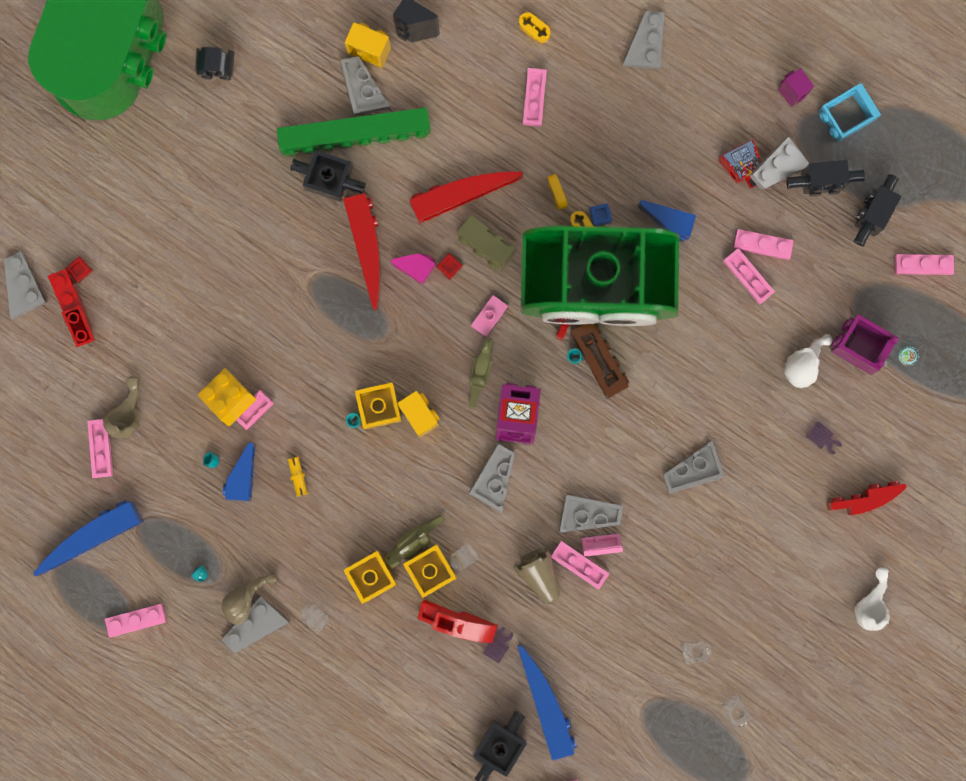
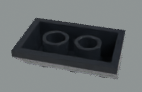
[393,0,440,42]

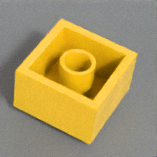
[345,22,391,68]
[197,368,257,426]
[355,382,402,430]
[397,391,440,438]
[403,544,457,598]
[343,550,397,604]

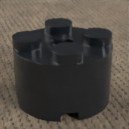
[195,47,235,80]

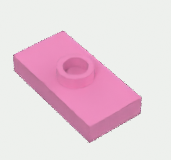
[471,295,508,337]
[236,390,274,430]
[581,534,622,557]

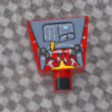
[719,140,761,189]

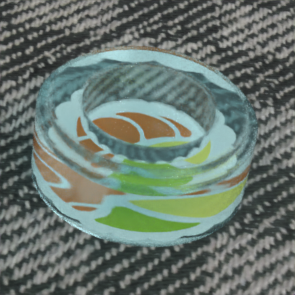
[899,346,919,366]

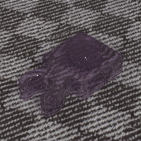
[805,422,842,455]
[483,627,513,663]

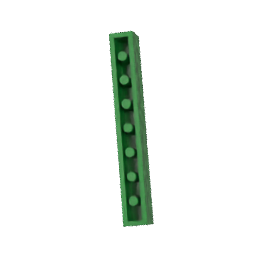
[276,107,431,156]

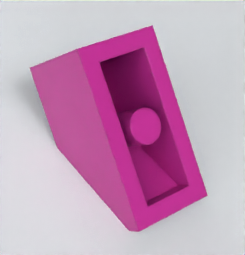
[391,253,436,285]

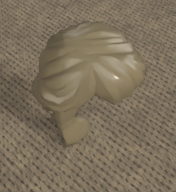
[103,376,140,439]
[222,573,278,625]

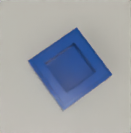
[589,203,612,227]

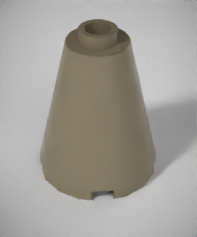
[514,548,560,604]

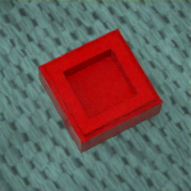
[436,253,463,280]
[65,256,93,283]
[556,324,570,341]

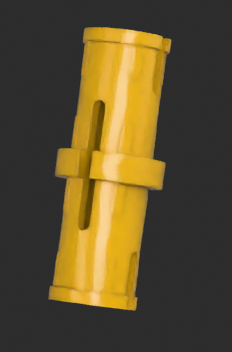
[287,457,308,497]

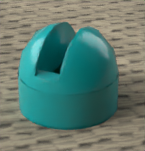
[567,348,583,364]
[346,412,362,428]
[203,452,220,468]
[191,565,208,582]

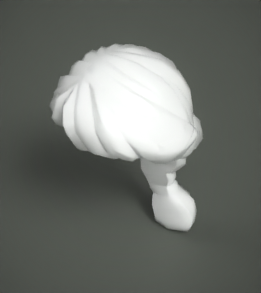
[784,334,833,388]
[854,567,890,631]

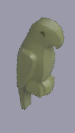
[468,337,494,409]
[384,515,444,568]

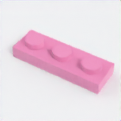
[523,68,547,127]
[733,229,794,260]
[723,248,775,305]
[895,254,954,275]
[87,419,113,478]
[551,541,609,590]
[105,603,167,638]

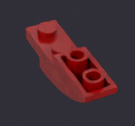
[48,269,95,347]
[827,481,907,515]
[417,599,498,643]

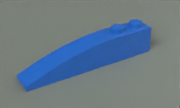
[33,500,143,576]
[517,644,577,761]

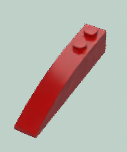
[409,171,523,224]
[343,193,381,311]

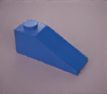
[638,200,696,242]
[223,443,255,501]

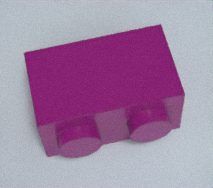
[778,68,815,108]

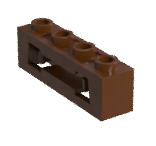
[570,323,629,399]

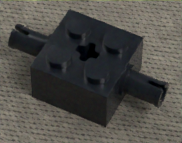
[290,150,366,202]
[786,160,865,197]
[853,174,902,247]
[473,711,527,781]

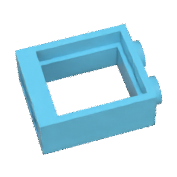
[818,83,881,142]

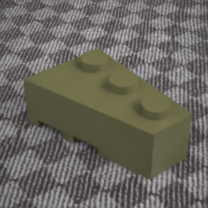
[457,215,516,271]

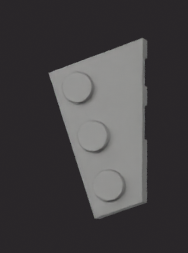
[622,11,664,69]
[340,56,391,116]
[749,137,809,190]
[4,252,47,320]
[663,440,725,494]
[469,443,515,513]
[559,495,623,533]
[221,596,289,653]

